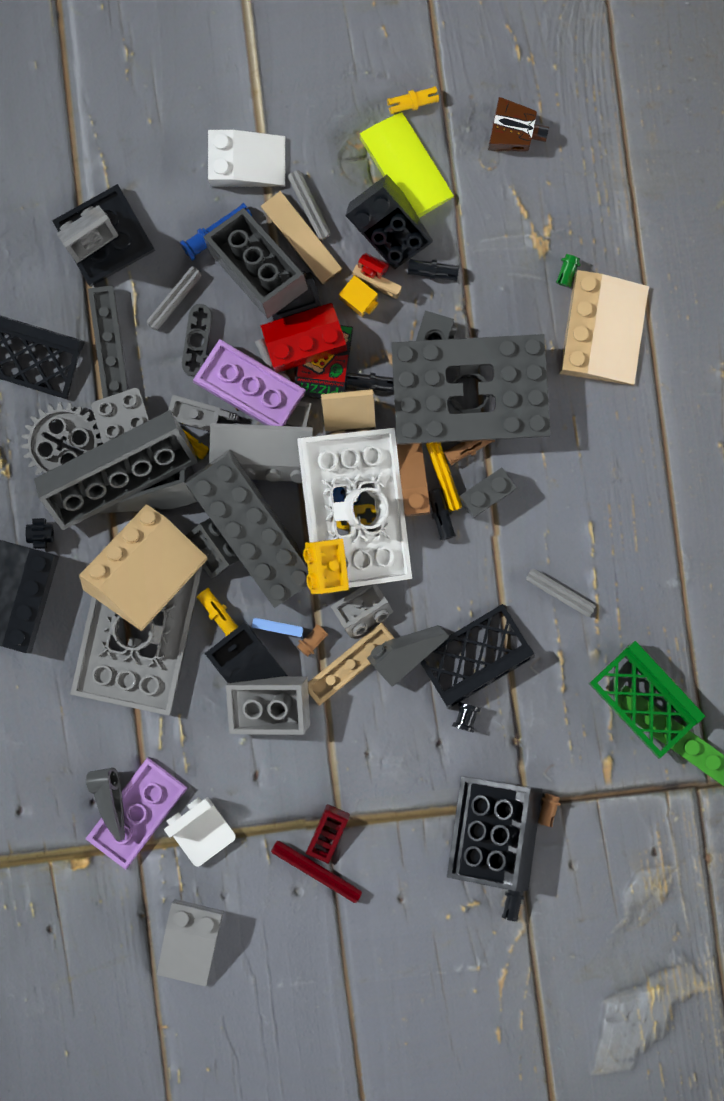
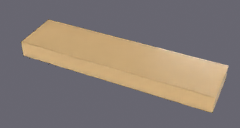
[261,191,342,285]
[308,622,395,706]

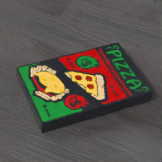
[295,325,353,399]

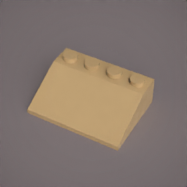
[559,270,649,385]
[79,504,208,631]

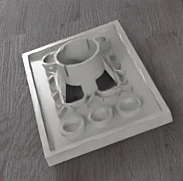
[70,546,203,716]

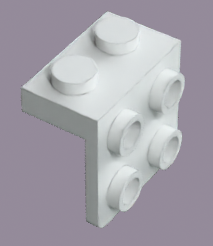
[164,797,236,866]

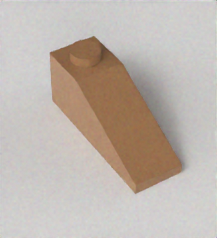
[396,442,430,517]

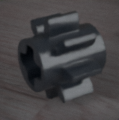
[25,518,54,549]

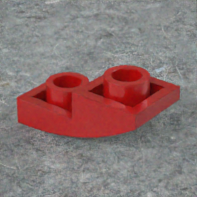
[358,253,389,279]

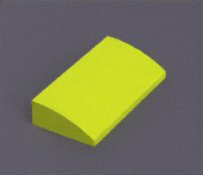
[360,112,454,218]

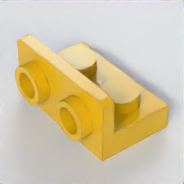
[303,539,349,594]

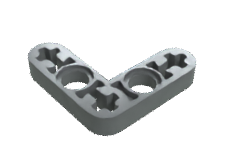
[182,304,212,377]

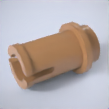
[297,624,328,657]
[538,793,561,827]

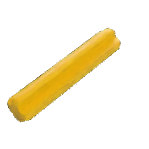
[426,443,462,512]

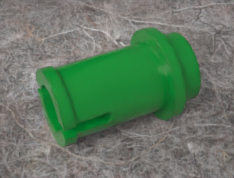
[556,254,581,288]

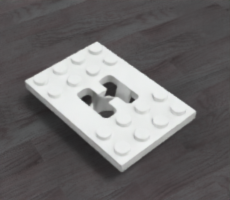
[297,428,412,588]

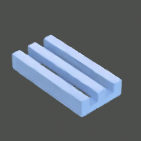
[252,618,304,637]

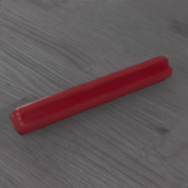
[271,841,362,903]

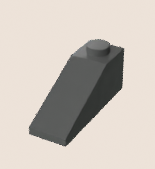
[367,625,449,687]

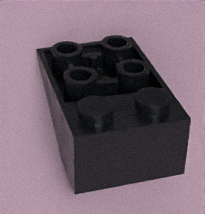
[345,174,433,270]
[204,622,288,683]

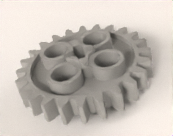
[21,402,103,475]

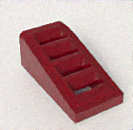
[305,804,350,864]

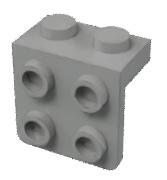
[91,388,149,444]

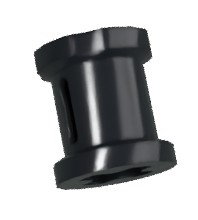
[452,702,481,733]

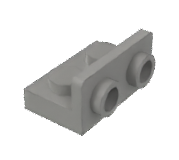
[331,584,393,638]

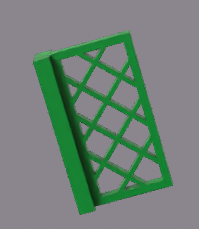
[589,641,705,759]

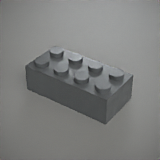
[203,208,308,319]

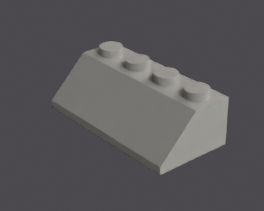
[209,423,313,483]

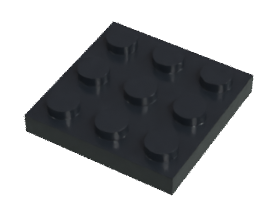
[52,184,155,287]

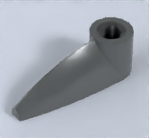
[86,767,125,841]

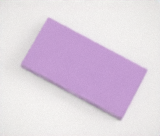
[193,339,306,426]
[86,757,188,870]

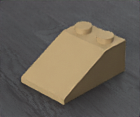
[321,390,376,435]

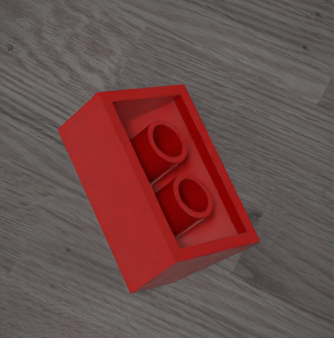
[260,303,347,373]

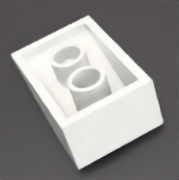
[208,130,285,187]

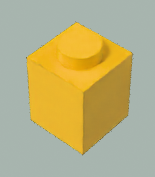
[339,275,379,317]

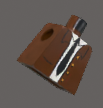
[488,97,549,152]

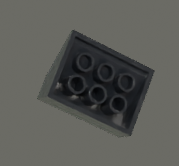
[0,540,59,653]
[447,776,543,891]

